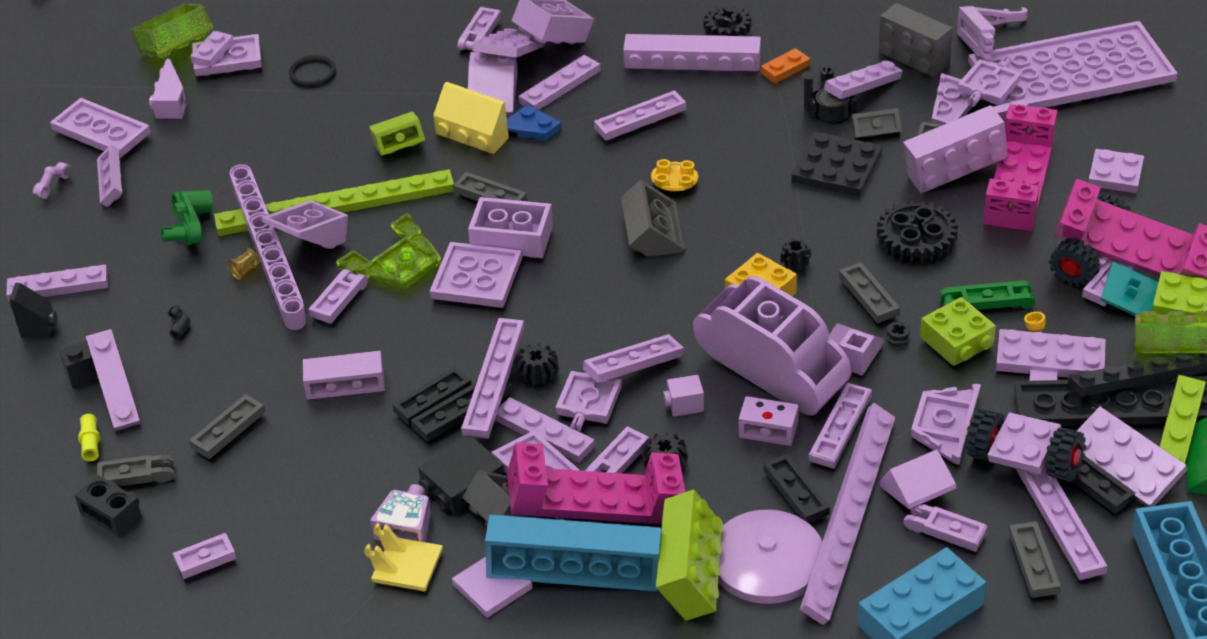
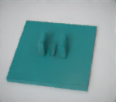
[1100,261,1159,321]

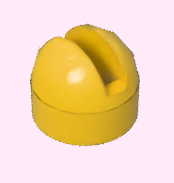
[1024,312,1046,332]

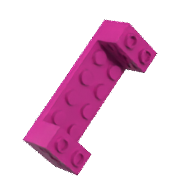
[983,104,1057,231]
[1053,179,1207,279]
[507,442,685,524]

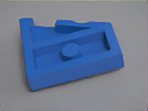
[507,104,562,141]

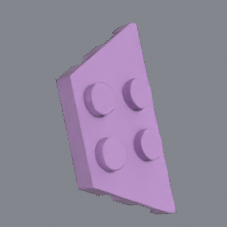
[911,384,981,465]

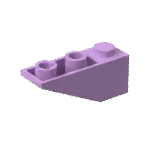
[149,59,187,119]

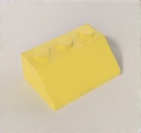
[433,82,509,154]

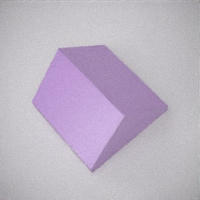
[879,449,957,509]

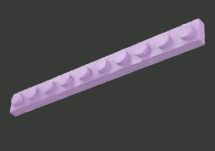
[800,403,895,625]

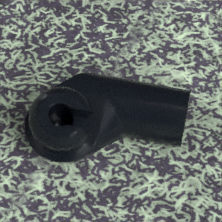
[168,305,190,340]

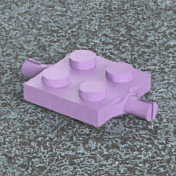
[958,56,1022,107]
[555,371,622,432]

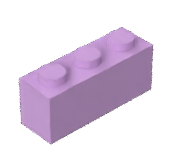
[303,351,385,400]

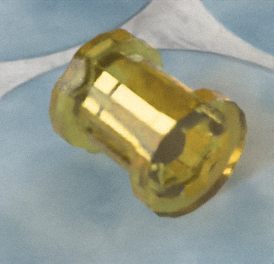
[227,248,261,279]

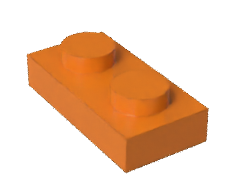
[761,48,810,84]

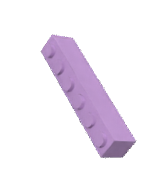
[623,34,761,71]

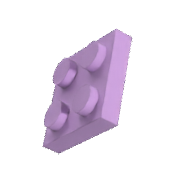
[1088,149,1144,193]

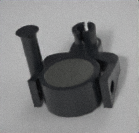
[802,65,857,122]

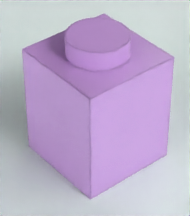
[663,375,704,417]

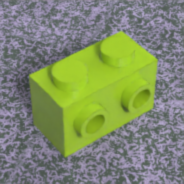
[369,111,425,155]

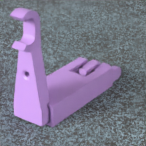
[957,6,1028,60]

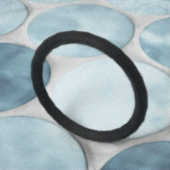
[289,55,336,86]

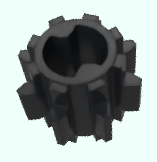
[780,238,811,272]

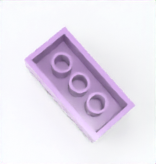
[903,105,1008,194]

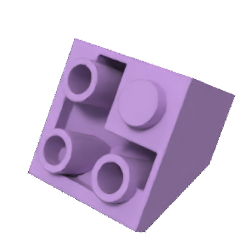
[829,323,885,375]

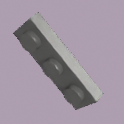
[453,172,527,201]
[839,262,900,323]
[189,394,266,459]
[1009,522,1061,598]

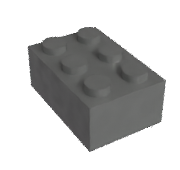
[879,3,953,77]

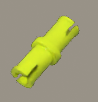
[78,414,100,462]

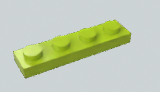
[1160,375,1206,464]

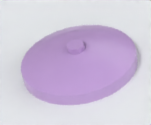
[718,510,822,604]

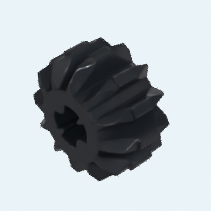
[515,343,559,386]
[642,432,688,471]

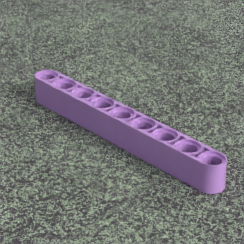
[230,164,307,330]

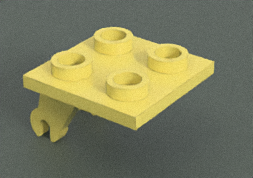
[364,523,443,592]

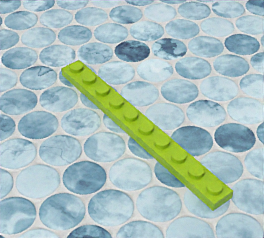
[214,169,454,236]

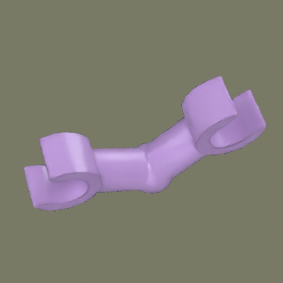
[33,162,71,199]

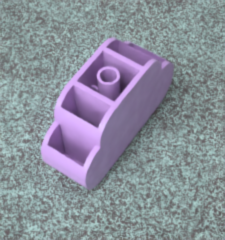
[693,276,851,415]

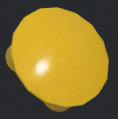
[651,159,699,191]

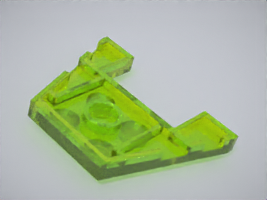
[337,213,441,289]

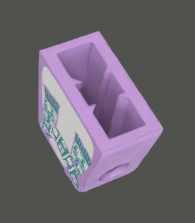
[370,484,431,542]

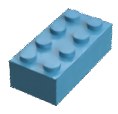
[857,547,986,639]

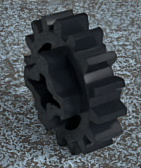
[703,4,752,36]

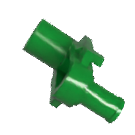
[160,189,213,245]

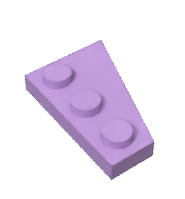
[931,73,972,125]

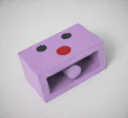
[739,396,798,446]

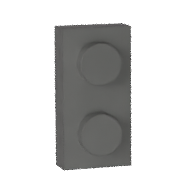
[851,108,902,139]

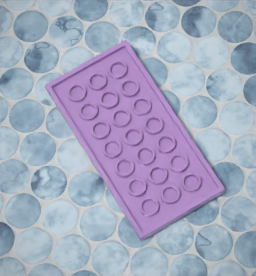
[968,21,1178,108]

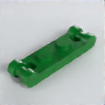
[939,280,1036,310]

